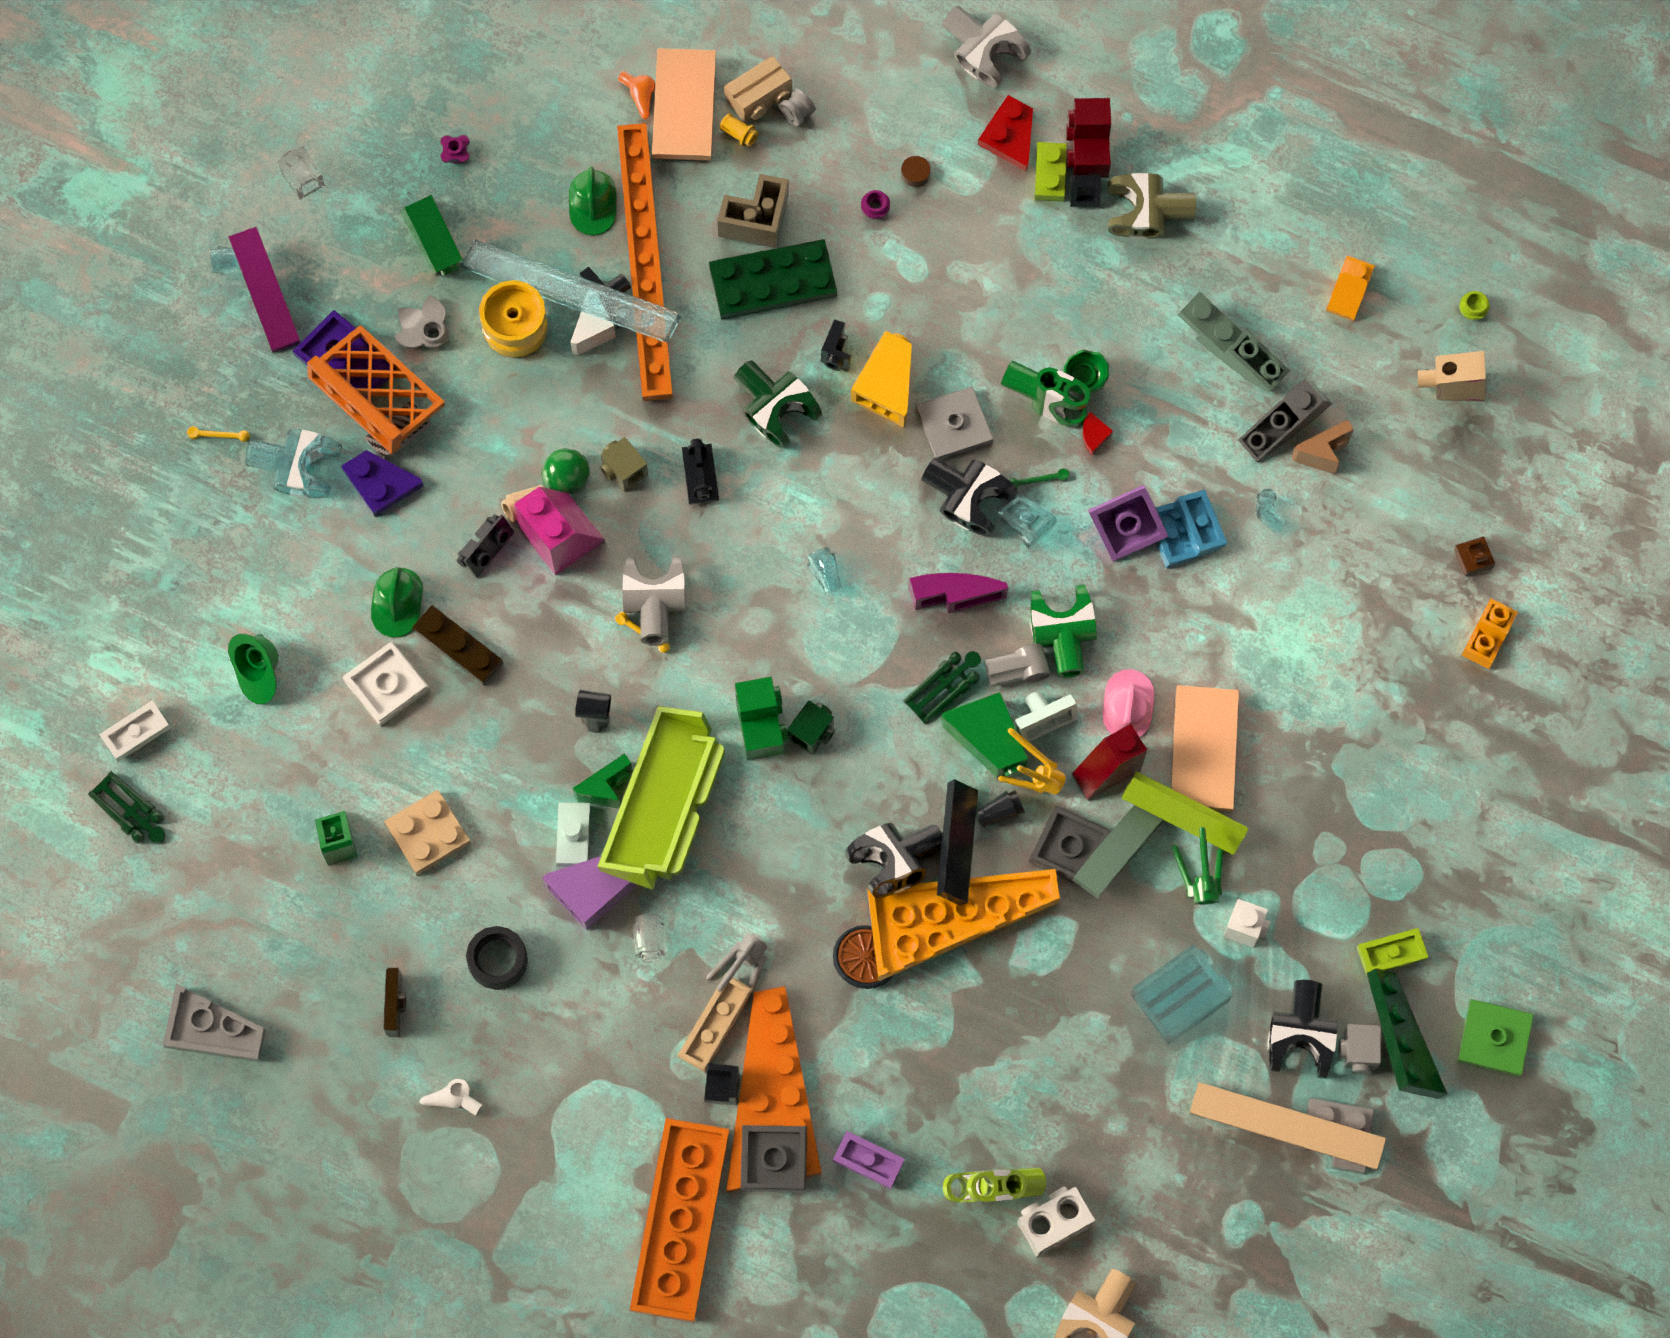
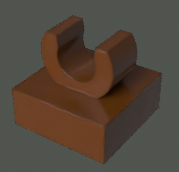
[1454,536,1495,576]

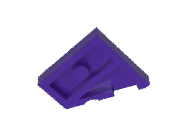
[341,450,424,517]

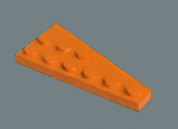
[726,986,822,1193]

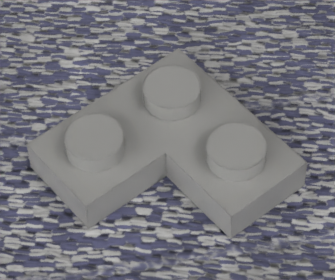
[1306,1098,1374,1175]

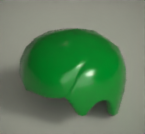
[1063,350,1109,395]
[541,448,590,494]

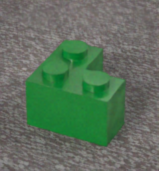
[735,676,789,760]

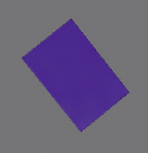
[293,310,397,400]

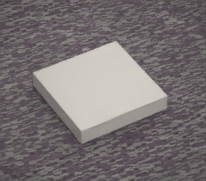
[342,641,430,727]

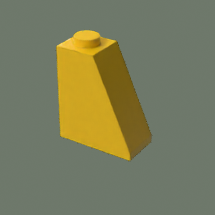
[851,331,912,427]

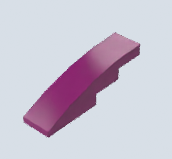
[228,226,301,353]

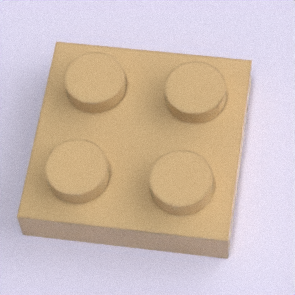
[384,790,471,876]

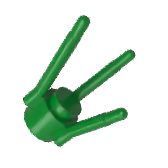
[1172,827,1224,905]

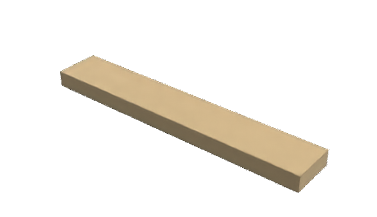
[1189,1082,1386,1170]

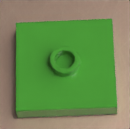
[1457,999,1534,1077]

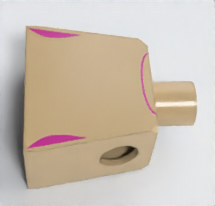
[1417,351,1486,401]

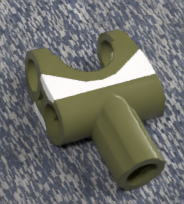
[1107,173,1196,239]

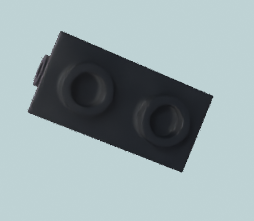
[682,438,719,504]
[456,514,515,578]

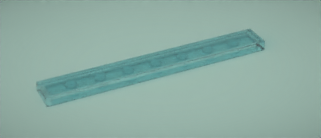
[460,239,681,343]

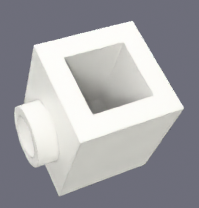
[1224,899,1270,948]

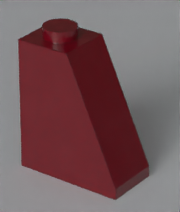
[1072,724,1147,801]

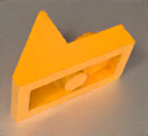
[1326,256,1375,321]

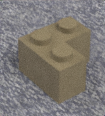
[717,174,789,248]

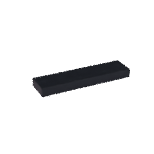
[937,779,978,906]

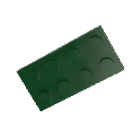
[709,239,837,320]

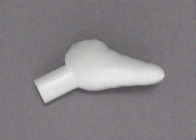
[420,1079,483,1116]

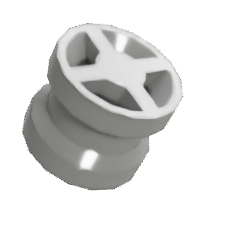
[778,89,816,127]

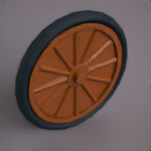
[833,925,894,989]

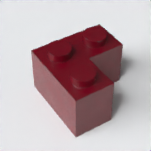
[1065,98,1112,178]

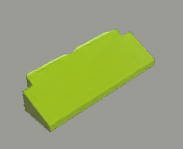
[597,706,725,890]

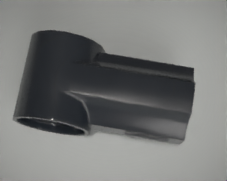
[575,689,611,733]

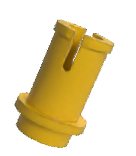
[719,113,759,147]

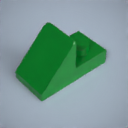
[573,753,633,809]

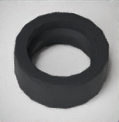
[466,926,528,990]

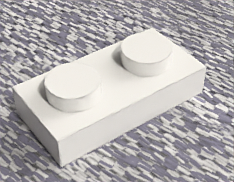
[99,700,171,762]

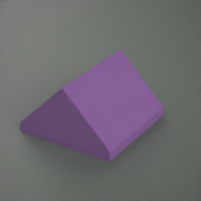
[1088,485,1169,561]

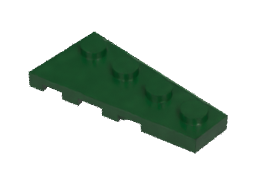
[1367,968,1447,1099]

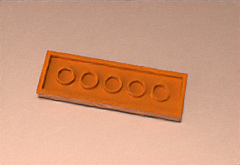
[630,1118,730,1323]

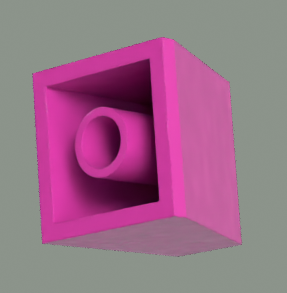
[514,486,605,575]

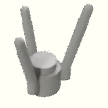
[707,934,767,1010]

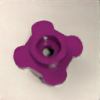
[440,135,470,164]

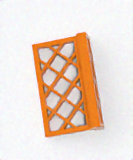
[307,325,445,454]

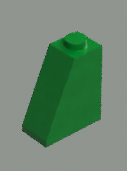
[400,195,463,276]
[941,692,1028,778]

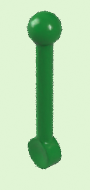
[1009,468,1069,488]

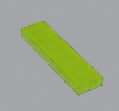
[1122,771,1248,855]

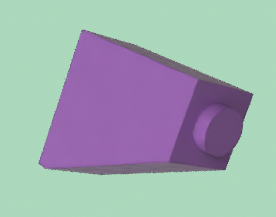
[542,856,638,930]

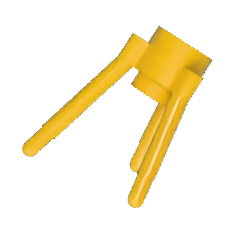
[998,728,1066,795]

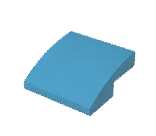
[1156,490,1227,569]

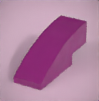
[908,573,1008,614]

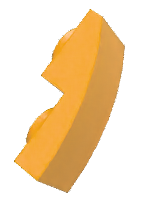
[1461,598,1518,669]

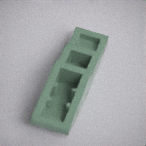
[1073,805,1164,899]

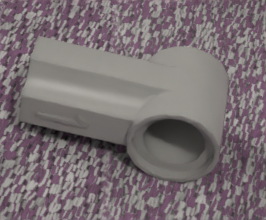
[985,644,1050,688]

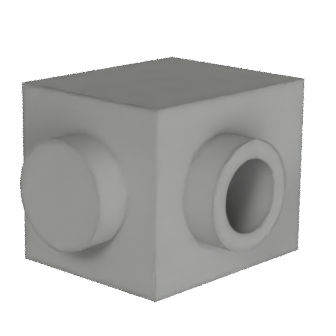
[1338,1024,1381,1074]

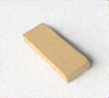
[677,974,754,1073]

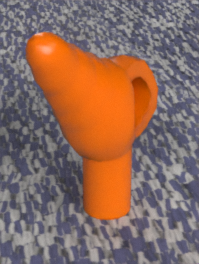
[618,71,655,120]

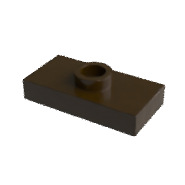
[383,968,407,1037]

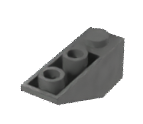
[1238,379,1333,462]

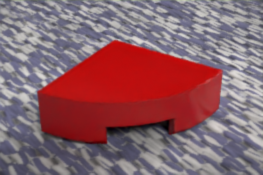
[1082,412,1113,455]

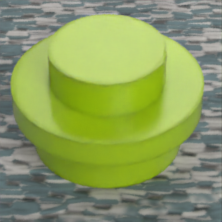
[1459,291,1490,320]

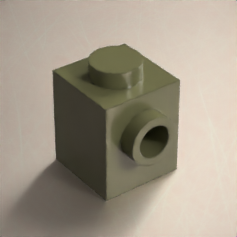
[600,437,648,492]

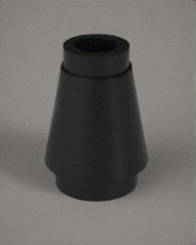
[977,790,1025,827]

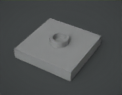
[916,386,993,460]

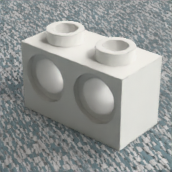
[1017,1186,1095,1257]

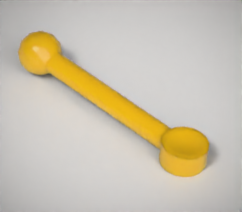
[187,426,250,442]
[615,612,670,653]

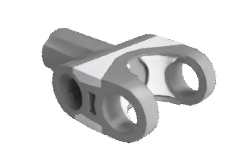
[942,6,1031,88]
[623,556,685,646]

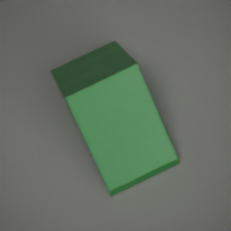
[315,811,358,865]

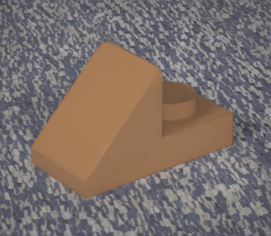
[1291,419,1354,473]

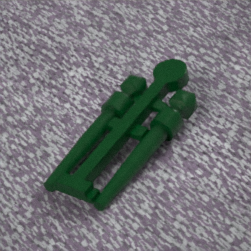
[903,651,981,724]
[88,771,166,844]

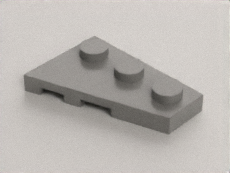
[163,983,266,1062]

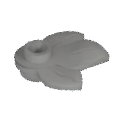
[395,295,449,349]

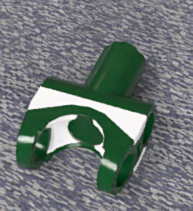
[733,360,822,448]

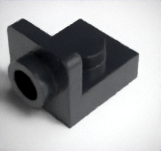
[820,319,851,371]

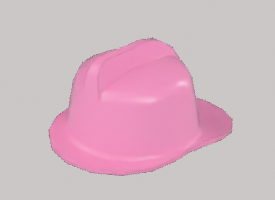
[1103,669,1154,737]

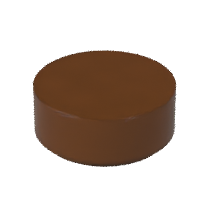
[901,156,931,187]

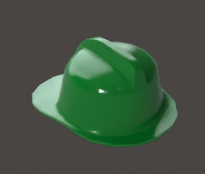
[569,167,616,236]
[371,567,423,638]
[228,634,279,704]

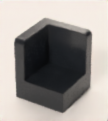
[704,1063,740,1105]

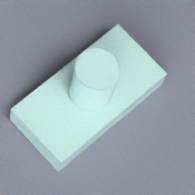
[1015,691,1078,742]
[556,802,591,867]

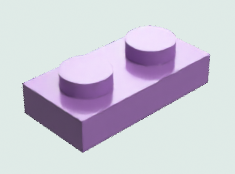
[833,1131,905,1190]

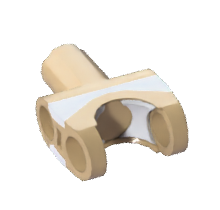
[1054,1269,1137,1338]

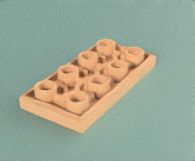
[652,48,716,160]
[1171,685,1239,812]

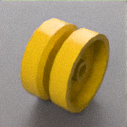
[479,280,548,358]

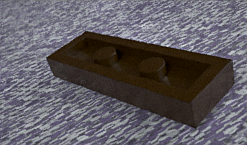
[412,605,503,686]

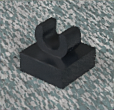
[1070,175,1101,207]

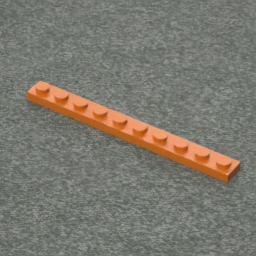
[617,123,673,401]

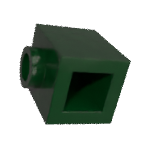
[787,700,835,755]

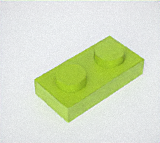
[1034,142,1067,202]
[1357,928,1429,977]

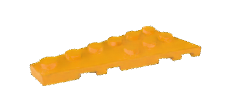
[867,869,1060,981]

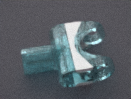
[245,428,343,499]

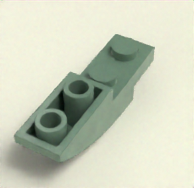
[1177,291,1290,393]

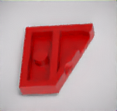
[977,95,1033,172]

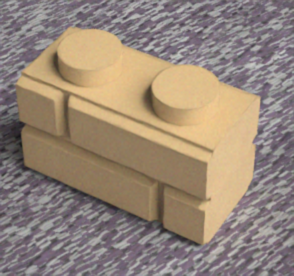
[724,56,793,123]

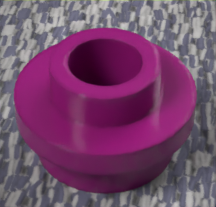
[861,190,890,219]

